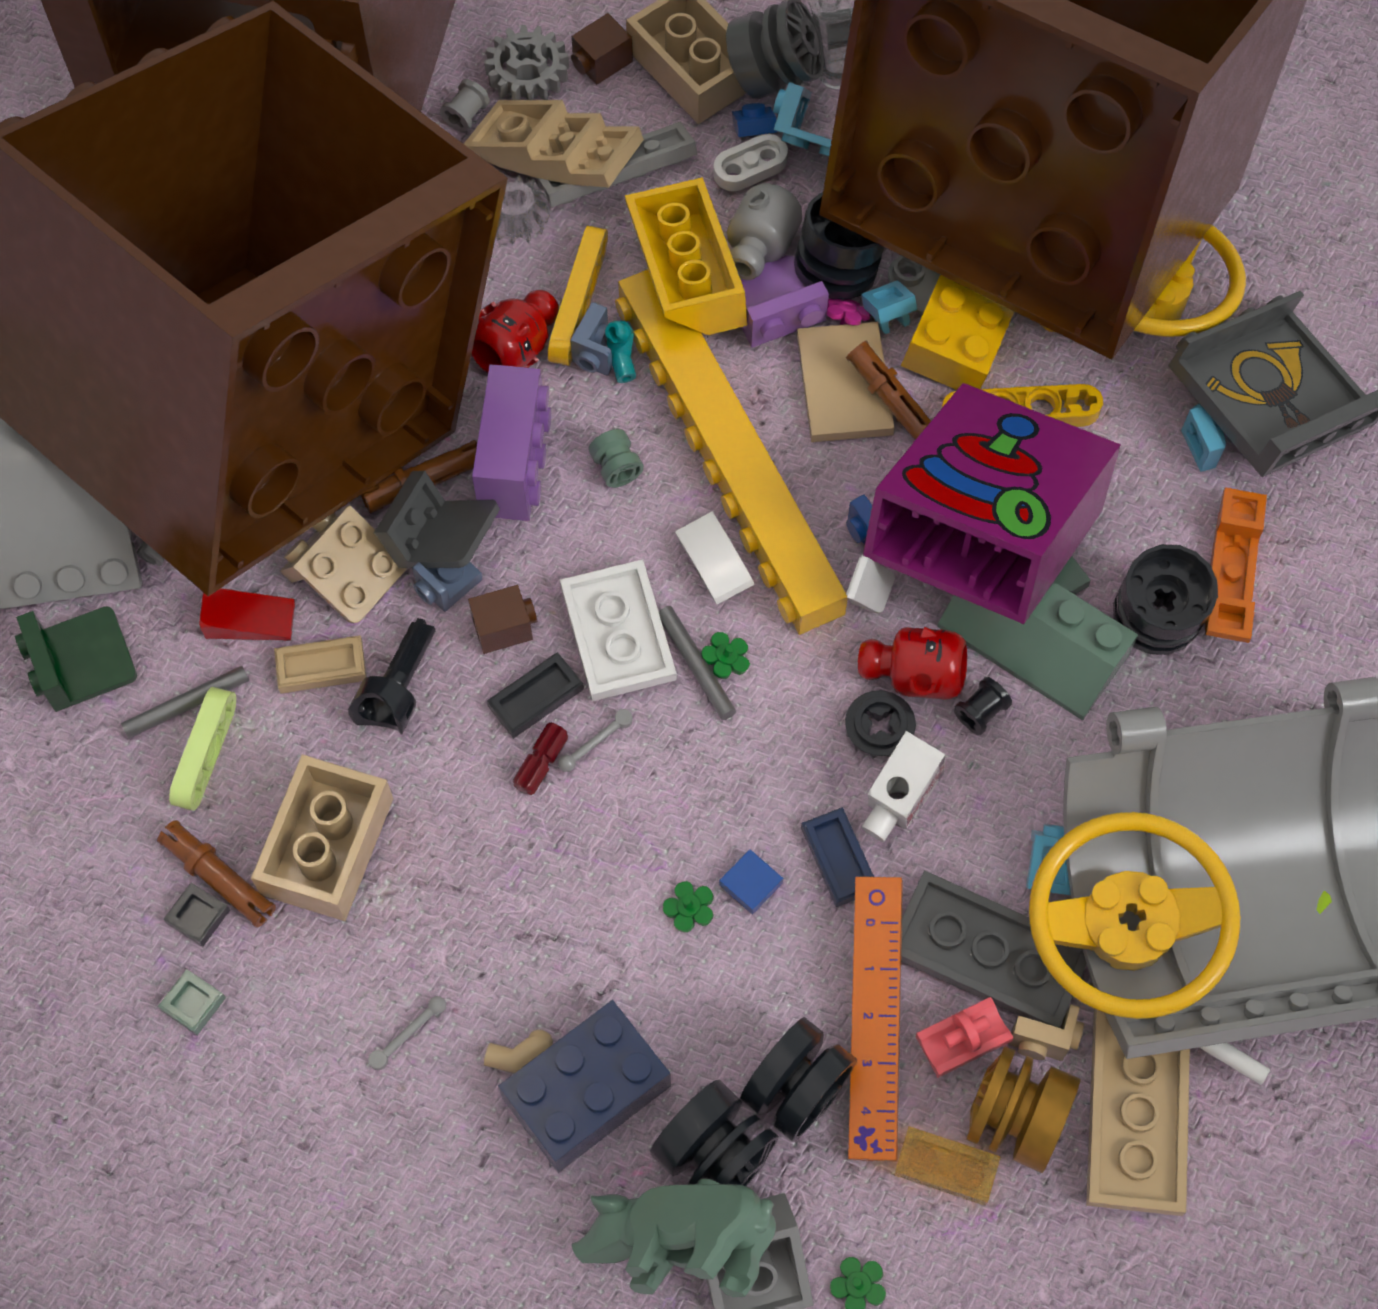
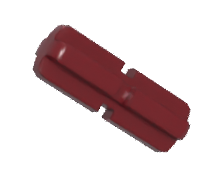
[513,722,568,795]

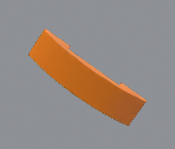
[1205,487,1267,643]

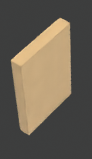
[797,322,895,442]

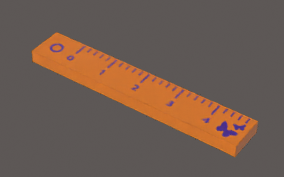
[848,877,903,1162]

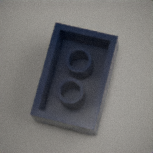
[498,999,671,1173]

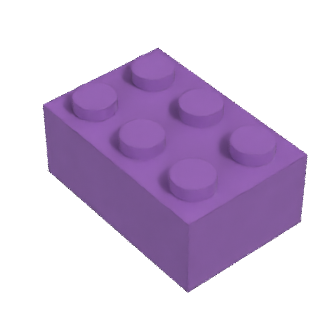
[472,365,551,521]

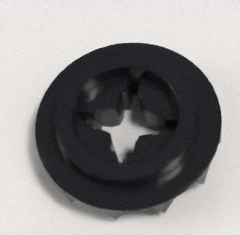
[845,690,916,759]

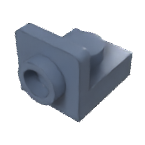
[570,302,612,376]
[412,562,483,612]

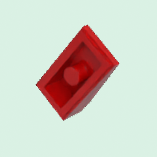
[199,588,295,641]

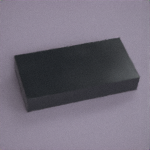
[487,652,584,739]

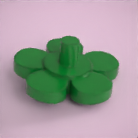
[701,632,750,679]
[663,881,714,933]
[830,1257,886,1309]

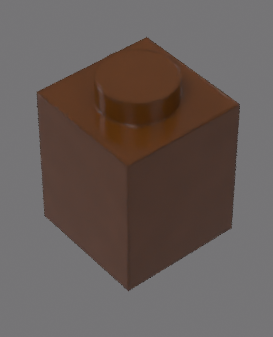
[571,13,633,85]
[468,584,538,654]

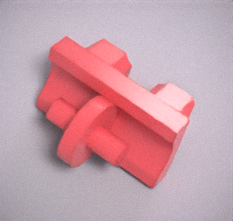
[915,997,1014,1078]

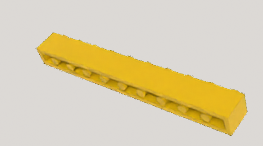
[615,269,848,635]

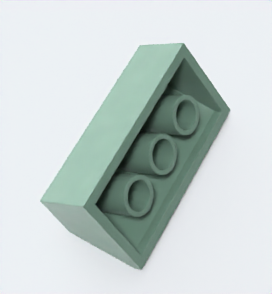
[937,582,1138,720]

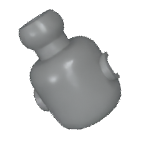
[727,183,802,280]

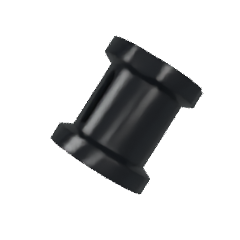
[954,677,1012,735]

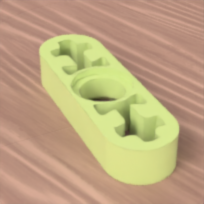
[169,687,236,811]

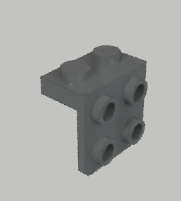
[374,471,500,568]

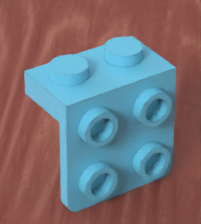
[773,82,831,156]

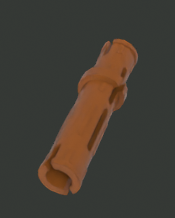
[846,340,931,440]
[361,440,477,514]
[157,820,276,928]

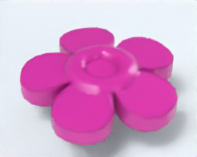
[826,298,871,325]

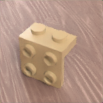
[280,505,407,623]

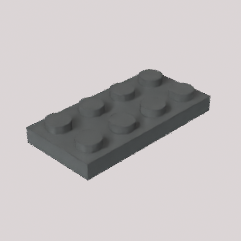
[901,870,1087,1028]

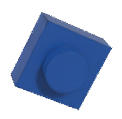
[732,103,777,137]
[846,494,872,545]

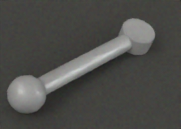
[558,709,633,772]
[368,996,446,1070]

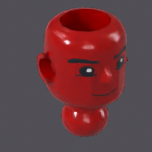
[471,290,559,374]
[858,627,967,700]

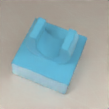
[861,280,918,334]

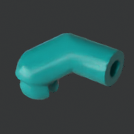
[605,320,637,383]

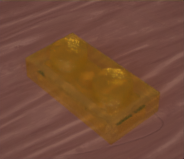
[894,1126,1001,1206]

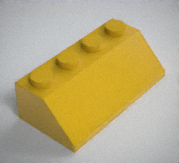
[625,177,747,335]

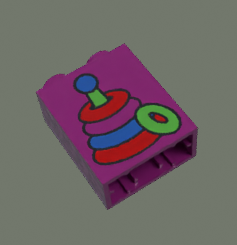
[863,383,1121,624]

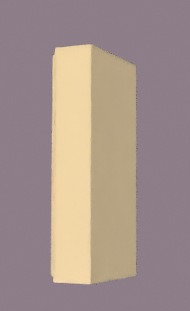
[274,635,367,694]

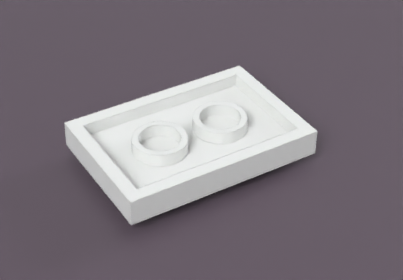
[560,559,677,701]

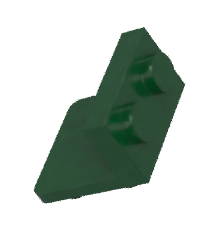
[15,606,137,712]

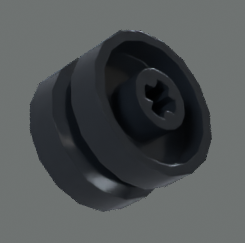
[740,1017,857,1143]

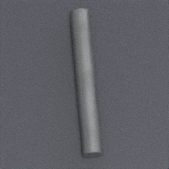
[659,606,736,720]
[121,665,249,739]

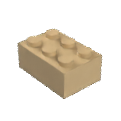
[626,0,746,124]
[251,754,393,921]

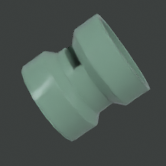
[588,429,644,488]

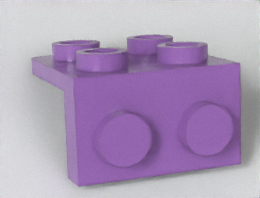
[741,255,829,348]

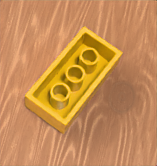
[901,275,1014,390]

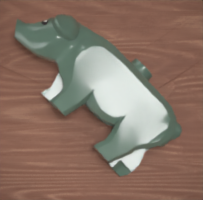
[572,1179,776,1297]

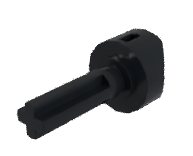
[348,618,436,735]

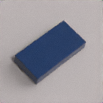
[801,807,874,907]

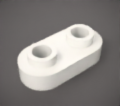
[714,134,788,191]

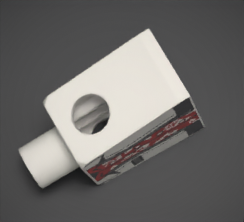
[861,731,945,842]

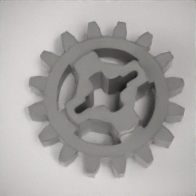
[484,25,569,100]

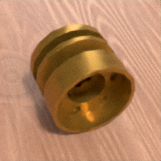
[966,1046,1081,1173]

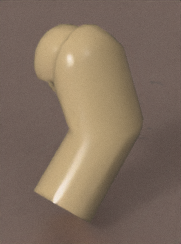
[484,1030,553,1073]

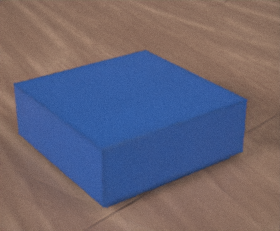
[719,849,783,915]

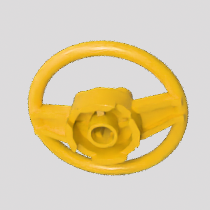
[1134,225,1246,337]
[1029,812,1241,1019]

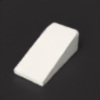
[846,556,895,613]

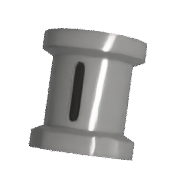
[440,79,490,133]

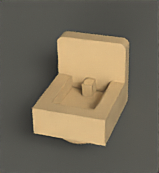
[1008,1004,1084,1061]

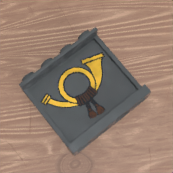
[1168,291,1378,477]

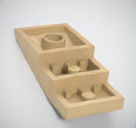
[464,100,644,188]

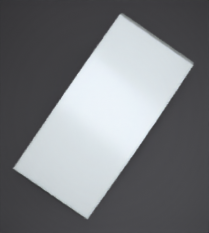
[675,512,755,605]

